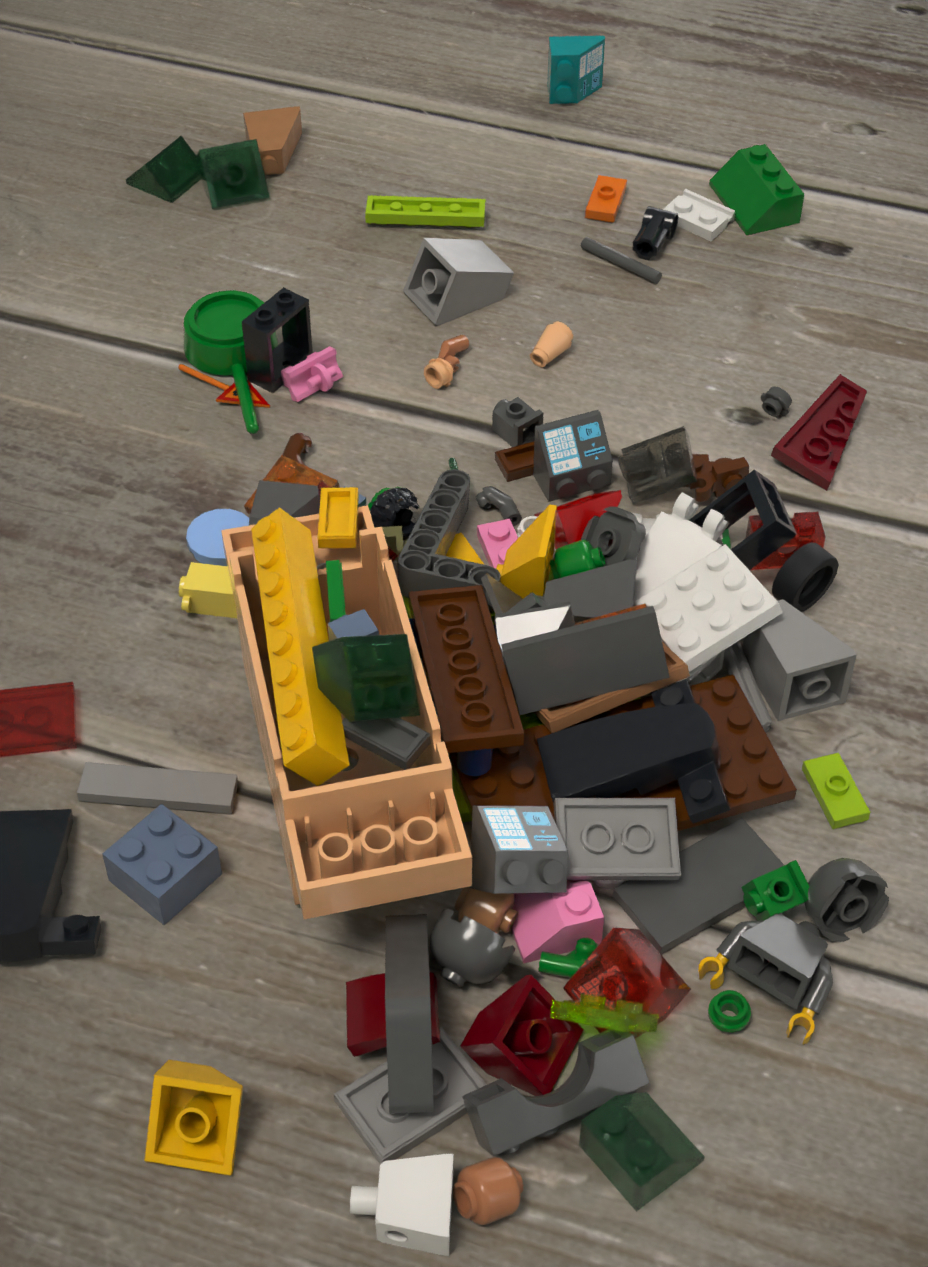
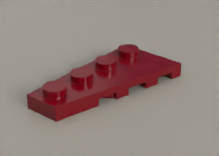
[771,374,867,491]

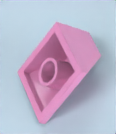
[511,880,604,964]

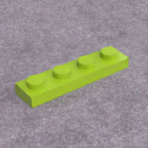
[365,195,486,228]

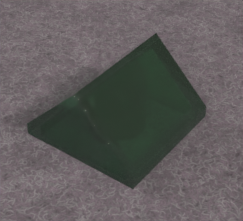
[126,136,208,203]

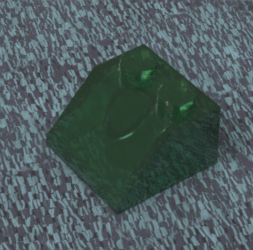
[579,1092,705,1212]

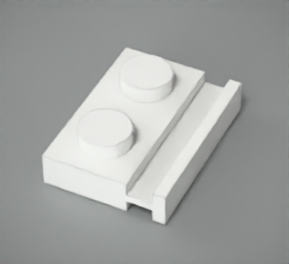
[663,189,735,241]

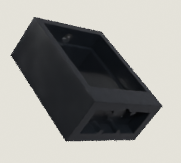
[242,287,313,394]
[690,469,797,570]

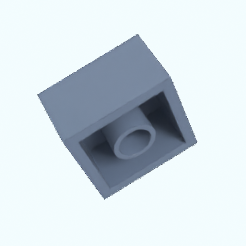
[102,804,222,925]

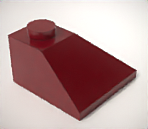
[460,975,584,1096]

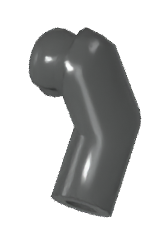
[476,486,522,526]

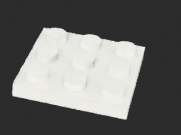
[633,544,783,672]

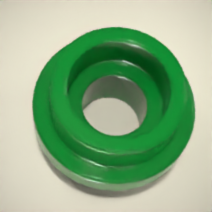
[708,990,751,1032]

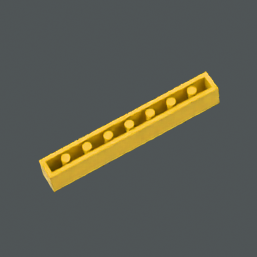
[251,507,350,786]

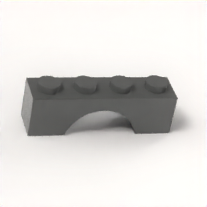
[462,1026,649,1156]

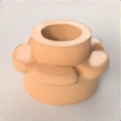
[424,358,453,389]

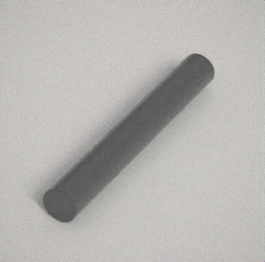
[581,237,662,284]

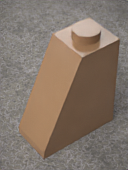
[243,106,302,177]

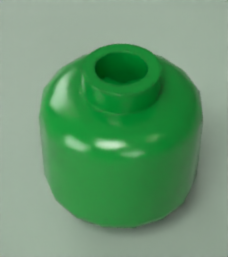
[550,539,606,579]

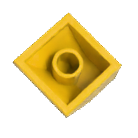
[496,504,557,599]
[144,1060,243,1176]

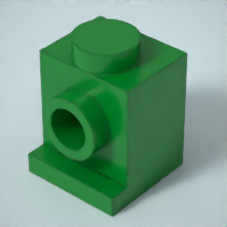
[741,860,809,921]

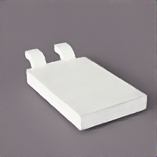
[632,492,729,611]

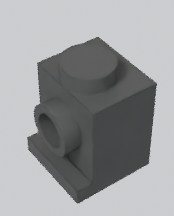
[492,397,544,447]

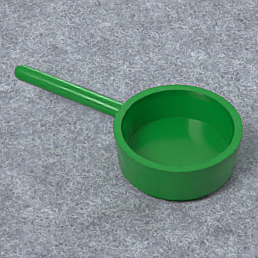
[184,290,278,434]

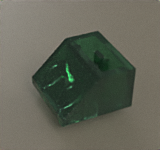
[312,634,420,722]

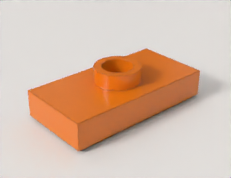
[585,175,627,223]

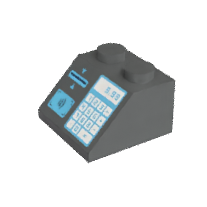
[533,410,613,502]
[470,805,568,894]

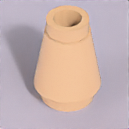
[530,321,573,367]

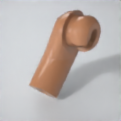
[438,335,469,373]

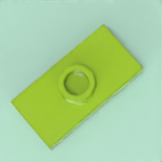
[802,752,871,829]

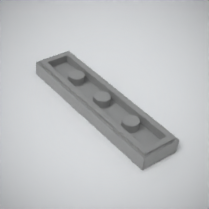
[77,762,238,814]

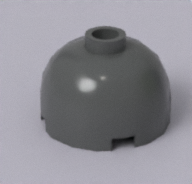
[805,858,889,942]
[430,909,515,988]

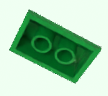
[709,144,805,236]

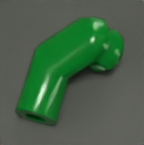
[539,938,599,978]

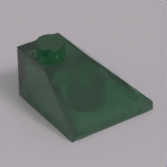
[196,139,270,209]

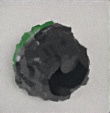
[368,487,419,538]

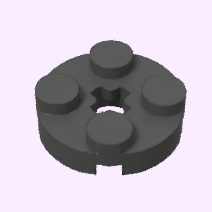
[581,507,646,566]

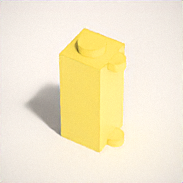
[179,562,237,618]

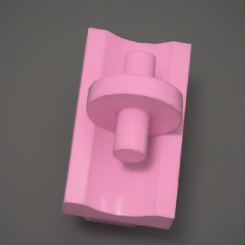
[281,346,343,402]

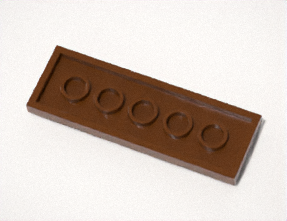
[408,585,524,753]

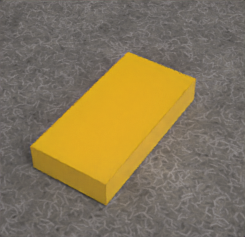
[317,487,359,548]

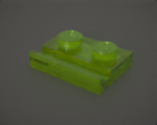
[550,993,659,1032]

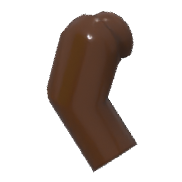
[282,433,312,478]

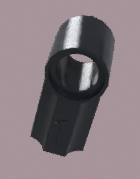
[632,206,678,260]

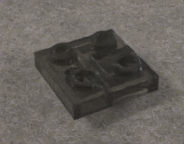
[618,426,697,505]

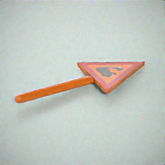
[178,364,270,408]

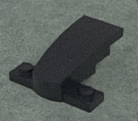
[537,679,731,824]
[0,809,101,962]

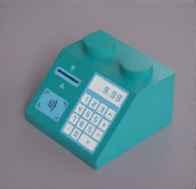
[547,35,605,104]

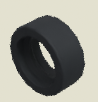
[772,542,839,612]

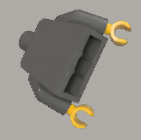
[698,914,833,1045]

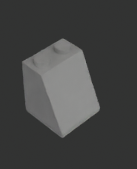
[403,238,514,325]
[742,599,857,721]

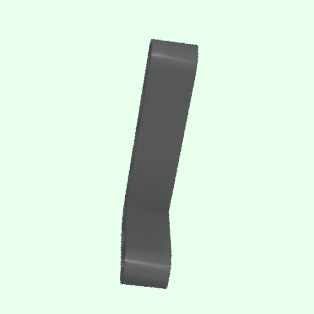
[398,469,501,613]
[385,914,434,1114]

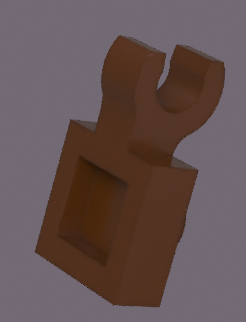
[689,457,749,502]

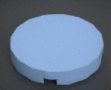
[186,509,249,566]

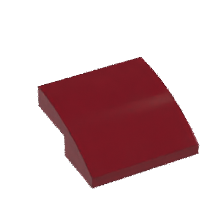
[346,972,440,1057]

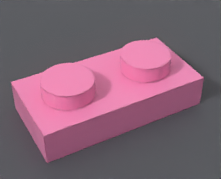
[477,519,518,568]

